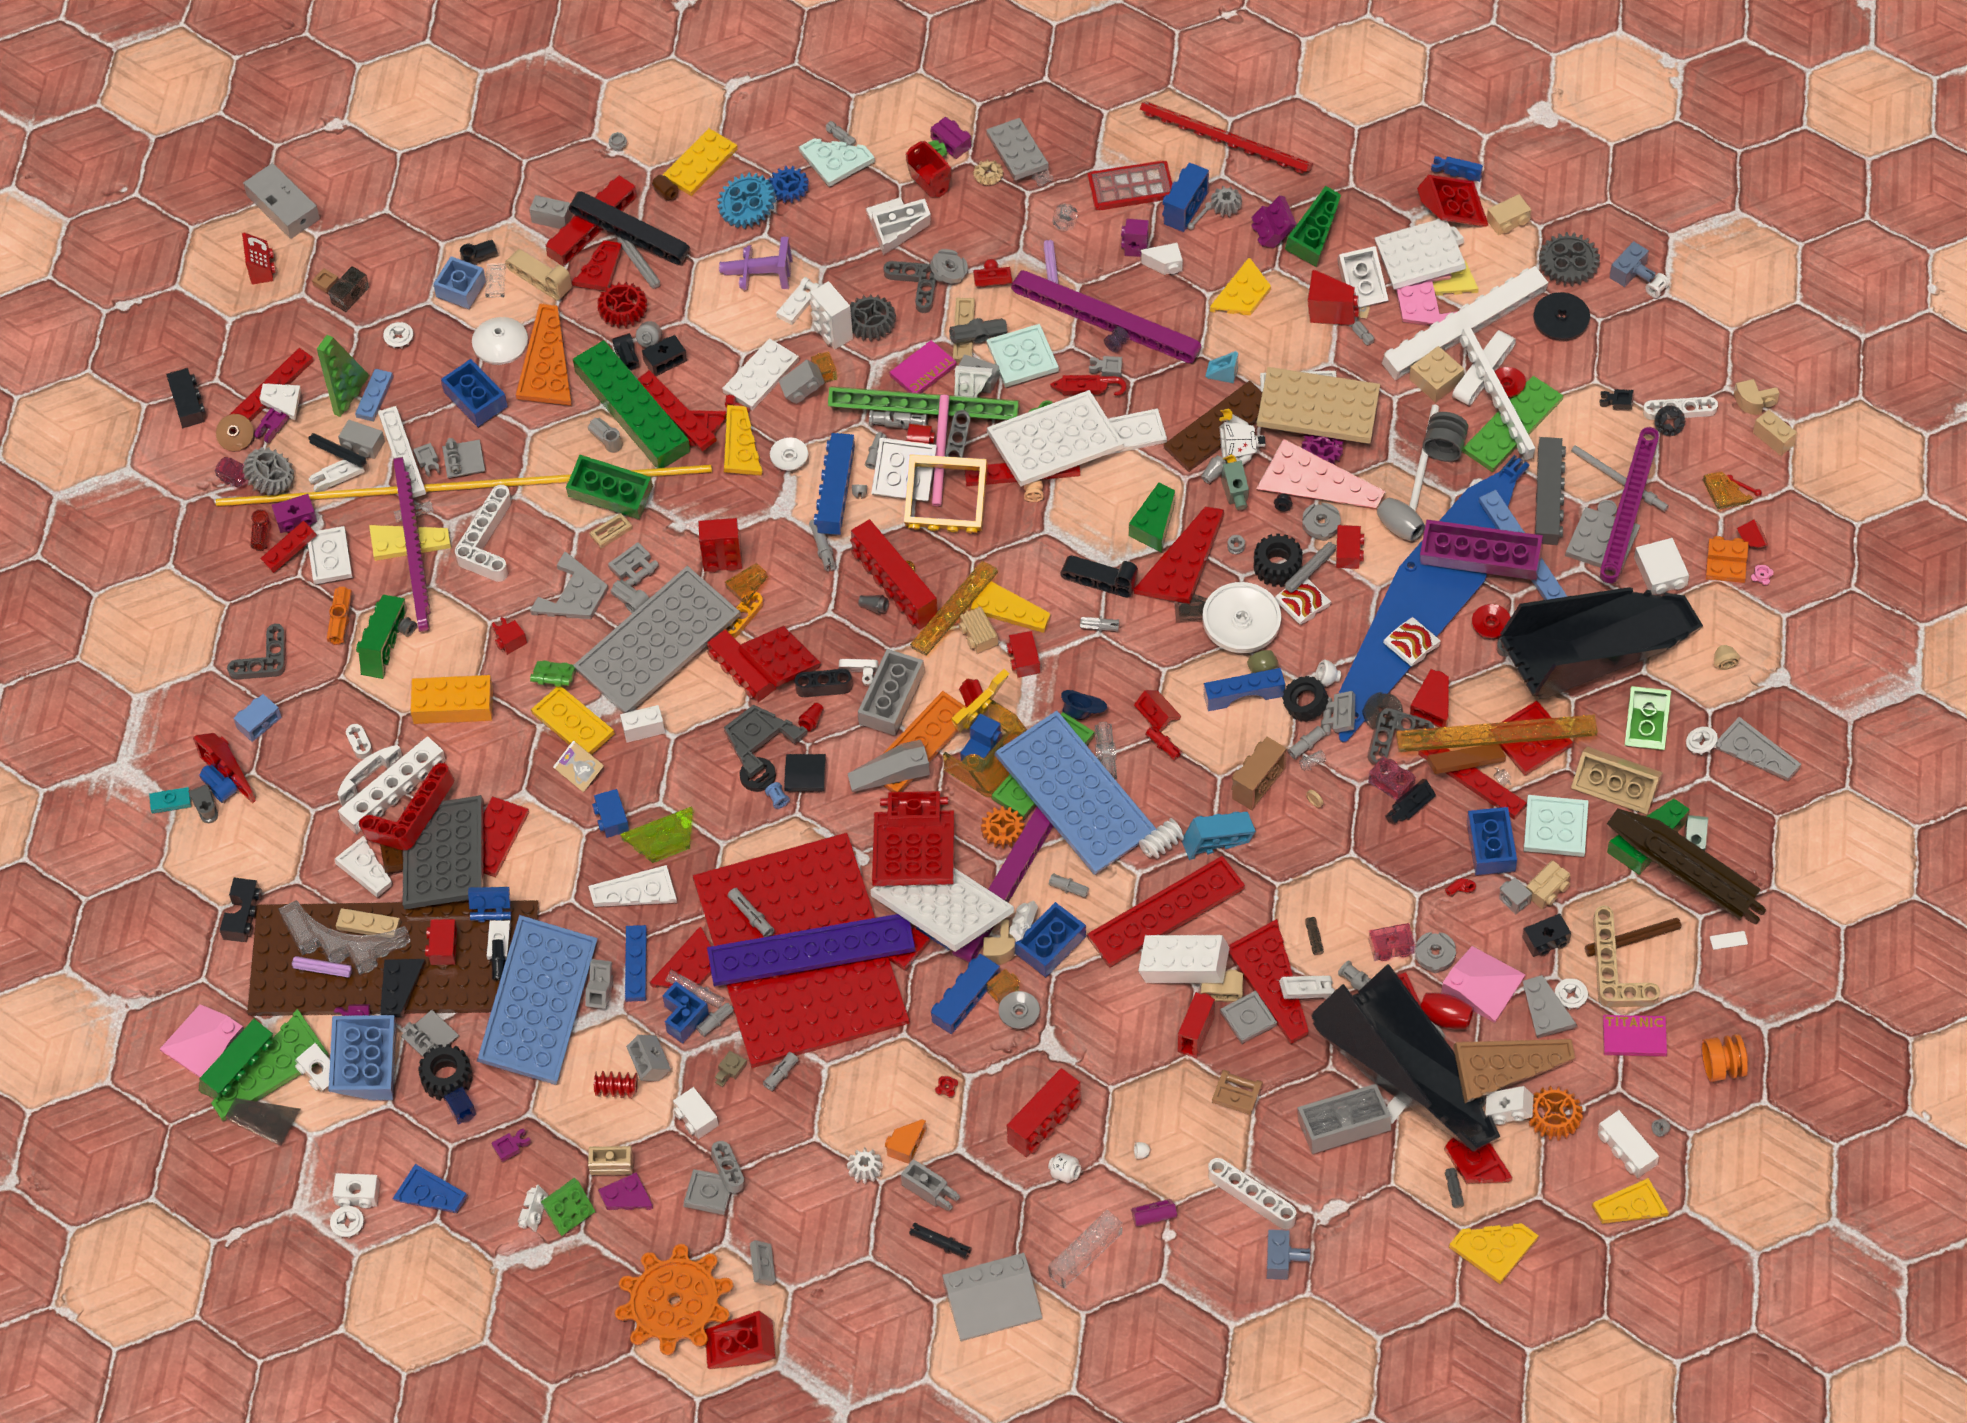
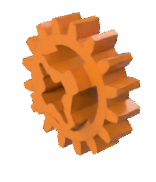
[981,806,1024,849]

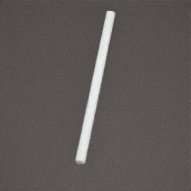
[1409,405,1439,511]

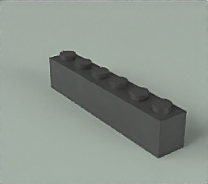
[1535,437,1566,545]

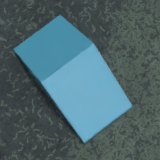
[1205,351,1238,383]

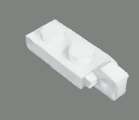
[1009,900,1038,942]

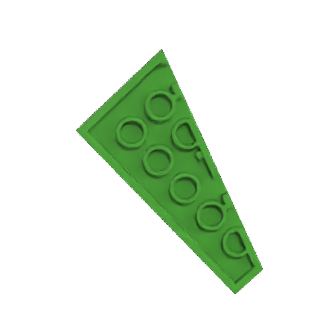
[317,335,370,417]

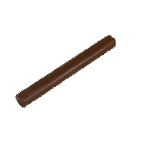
[1584,917,1682,957]

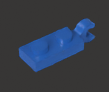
[1431,156,1483,182]

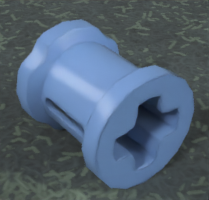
[765,782,790,809]

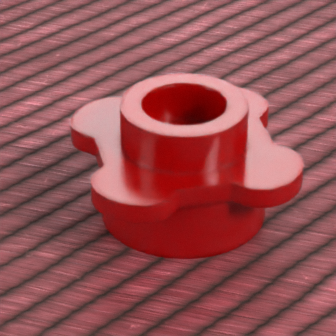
[935,1076,958,1098]

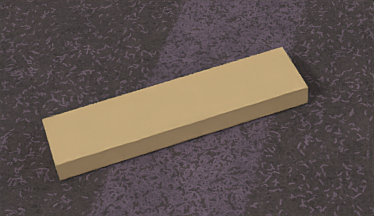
[953,298,975,363]

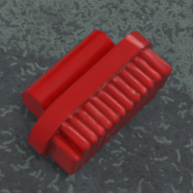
[959,678,983,707]

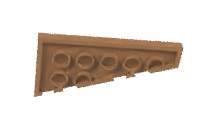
[1453,1039,1575,1103]

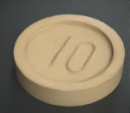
[1306,790,1323,808]

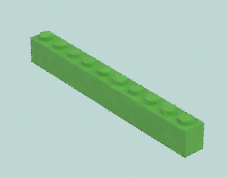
[828,386,1020,420]

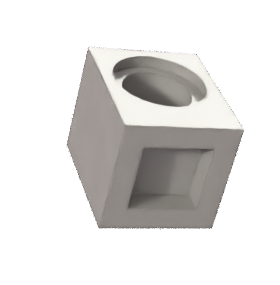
[1499,878,1532,915]

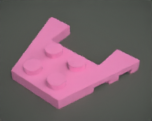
[1396,273,1456,325]

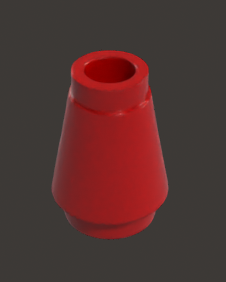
[798,702,824,731]

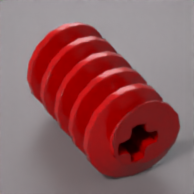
[594,1071,638,1099]

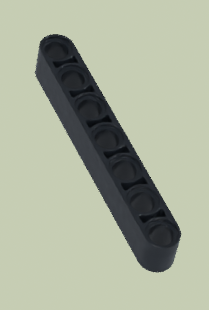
[568,191,690,265]

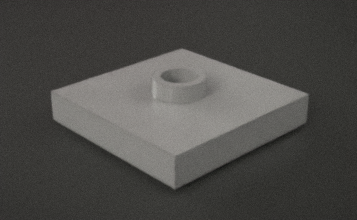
[1220,991,1277,1044]
[683,1169,734,1215]

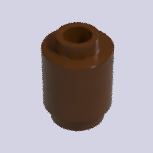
[652,175,679,201]

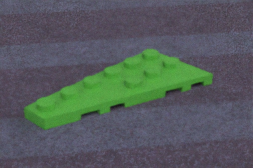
[211,1009,329,1122]

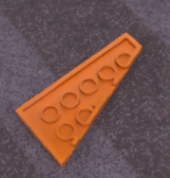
[516,304,572,406]

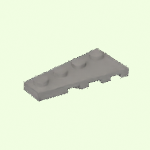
[1715,717,1801,781]

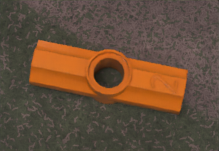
[327,586,352,645]

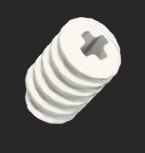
[1139,818,1184,859]

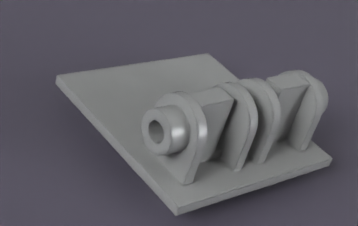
[442,438,485,478]
[401,1011,459,1058]

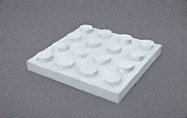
[1375,219,1466,289]

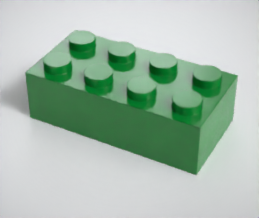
[566,455,653,520]

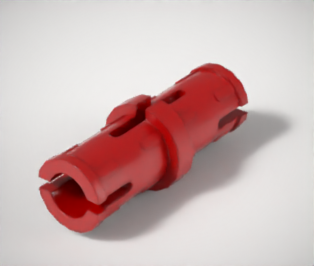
[1145,725,1182,761]

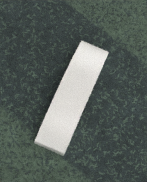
[337,745,403,806]

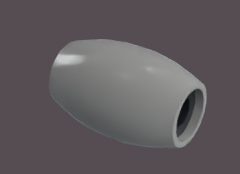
[1377,498,1425,541]

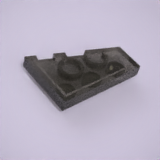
[226,1098,301,1146]

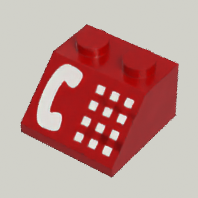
[242,233,276,285]

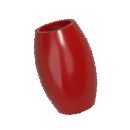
[1420,993,1474,1030]

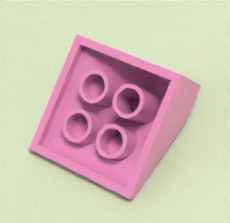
[1441,946,1525,1023]
[160,1004,244,1078]

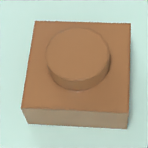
[312,268,339,293]

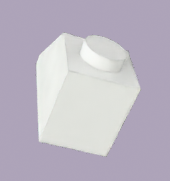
[1141,243,1183,275]

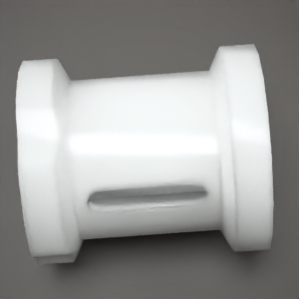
[1645,273,1670,298]

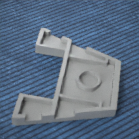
[530,552,608,619]

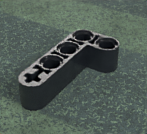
[1060,555,1138,598]

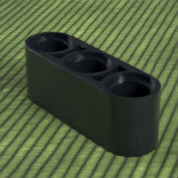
[795,669,853,697]

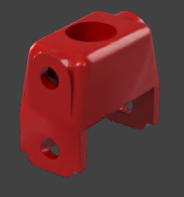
[906,141,951,198]

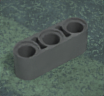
[945,410,970,458]

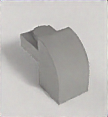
[585,959,613,1009]

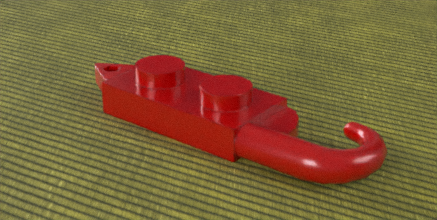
[1050,375,1127,396]

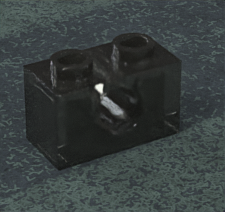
[328,266,369,312]

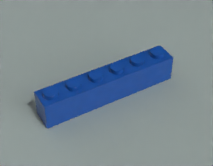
[814,433,855,535]

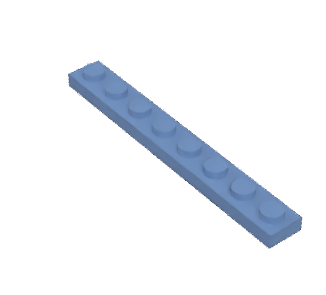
[1479,490,1568,600]

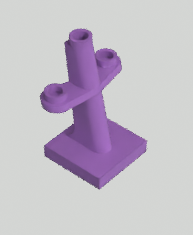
[719,237,793,290]

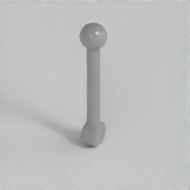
[1187,202,1212,230]

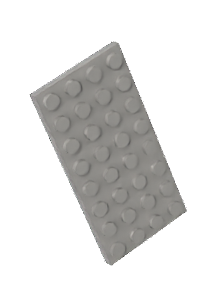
[573,566,741,713]

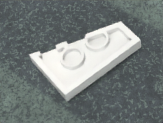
[335,836,392,897]

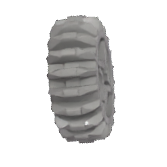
[242,447,295,496]

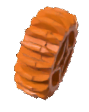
[1527,1085,1583,1141]

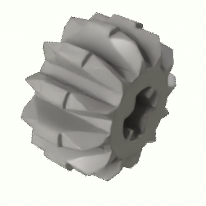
[1211,186,1242,217]

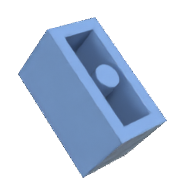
[233,694,282,742]

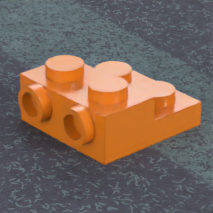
[1706,536,1748,583]

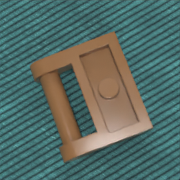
[1212,1070,1263,1115]

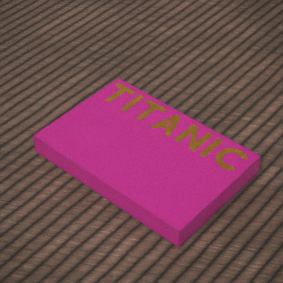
[890,340,957,393]
[1603,1015,1667,1056]

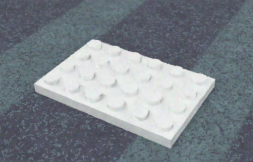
[987,390,1124,487]
[870,868,1014,952]

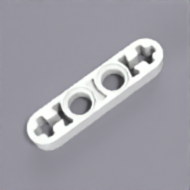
[1643,397,1718,420]

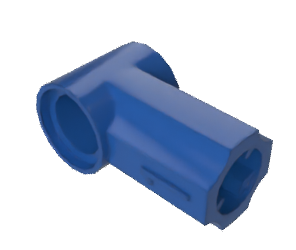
[199,765,238,803]

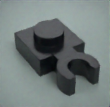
[1599,389,1634,409]

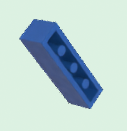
[931,954,1000,1035]

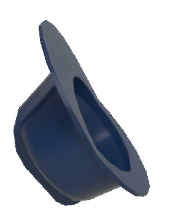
[1061,690,1107,719]

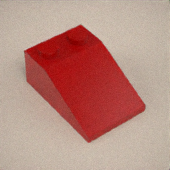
[705,1311,775,1369]

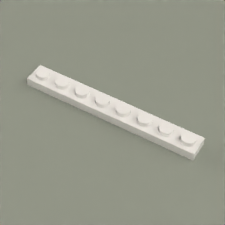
[1460,326,1535,460]

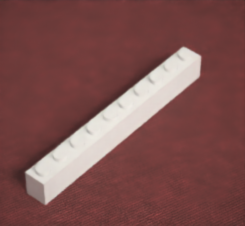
[1382,266,1548,380]

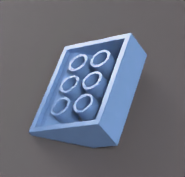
[328,1015,396,1100]

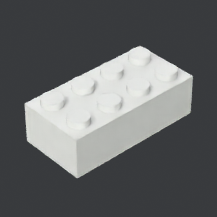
[1138,935,1230,983]

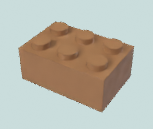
[1231,737,1287,810]

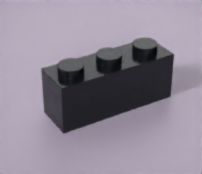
[166,368,206,429]

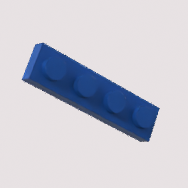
[625,925,647,1002]

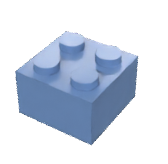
[433,256,486,309]

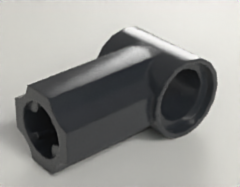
[460,240,498,265]
[612,333,639,371]

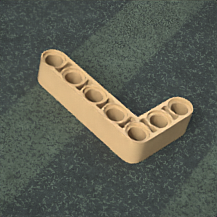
[1593,905,1660,1007]

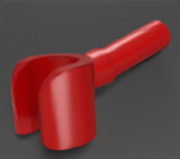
[725,395,750,412]

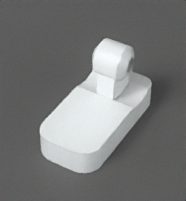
[839,659,879,686]

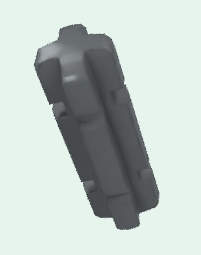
[1445,1168,1464,1208]

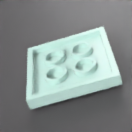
[987,324,1059,387]
[1524,795,1588,857]

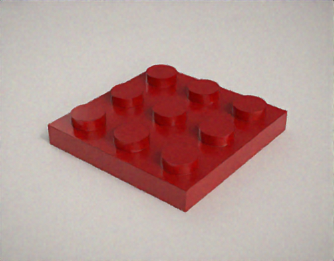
[738,626,821,687]
[1489,700,1573,775]

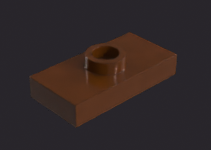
[380,844,403,873]

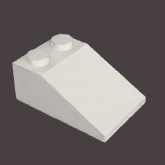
[1337,246,1389,307]

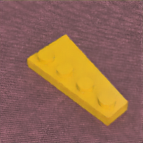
[724,405,762,476]
[970,577,1051,633]

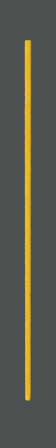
[216,465,712,506]

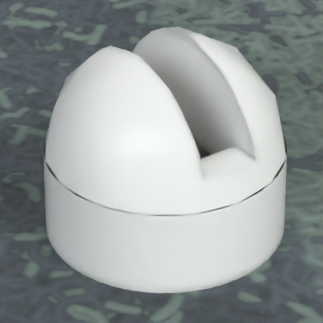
[1134,1142,1150,1159]

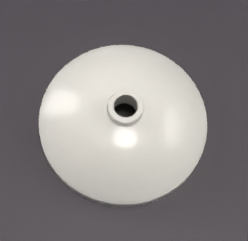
[472,317,528,365]

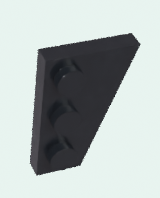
[380,959,426,1018]

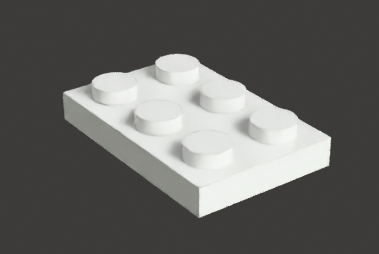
[308,526,353,585]

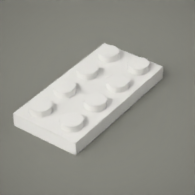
[722,338,799,411]

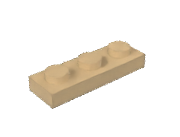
[336,908,401,939]

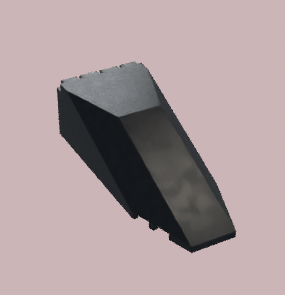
[1500,587,1703,699]
[1312,964,1500,1152]

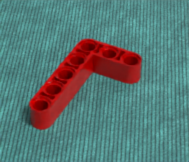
[359,763,455,850]

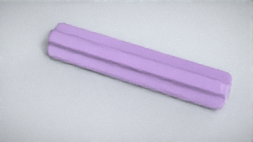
[1044,240,1058,284]
[292,956,352,977]

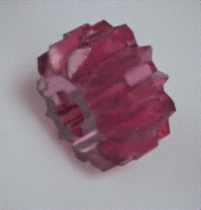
[215,457,246,487]

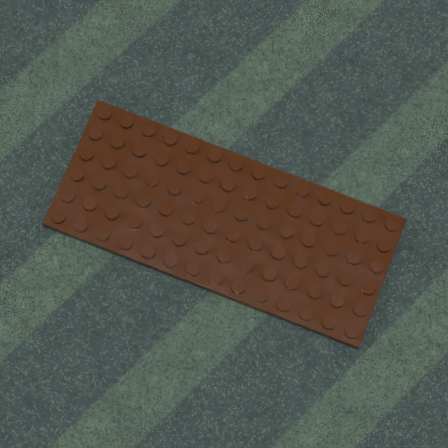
[247,900,539,1016]

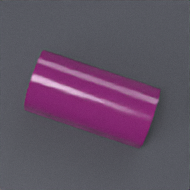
[1131,1199,1177,1227]

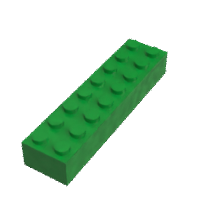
[573,340,690,468]

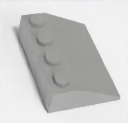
[942,1253,1042,1342]

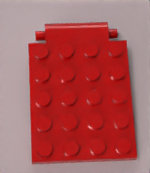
[872,791,954,886]

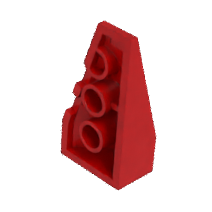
[193,733,256,803]

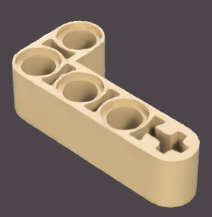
[505,249,572,301]

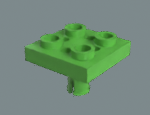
[541,1177,595,1236]

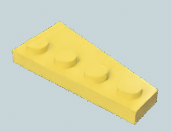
[1433,260,1478,296]
[369,525,451,561]

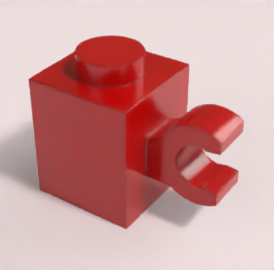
[492,617,527,655]

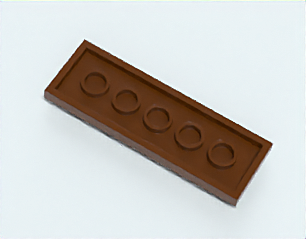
[1164,380,1263,472]

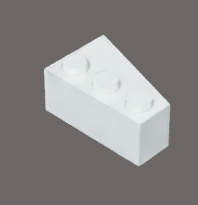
[872,199,931,255]

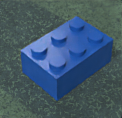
[1162,162,1209,232]
[441,359,508,427]
[1466,807,1517,875]
[1015,902,1086,977]

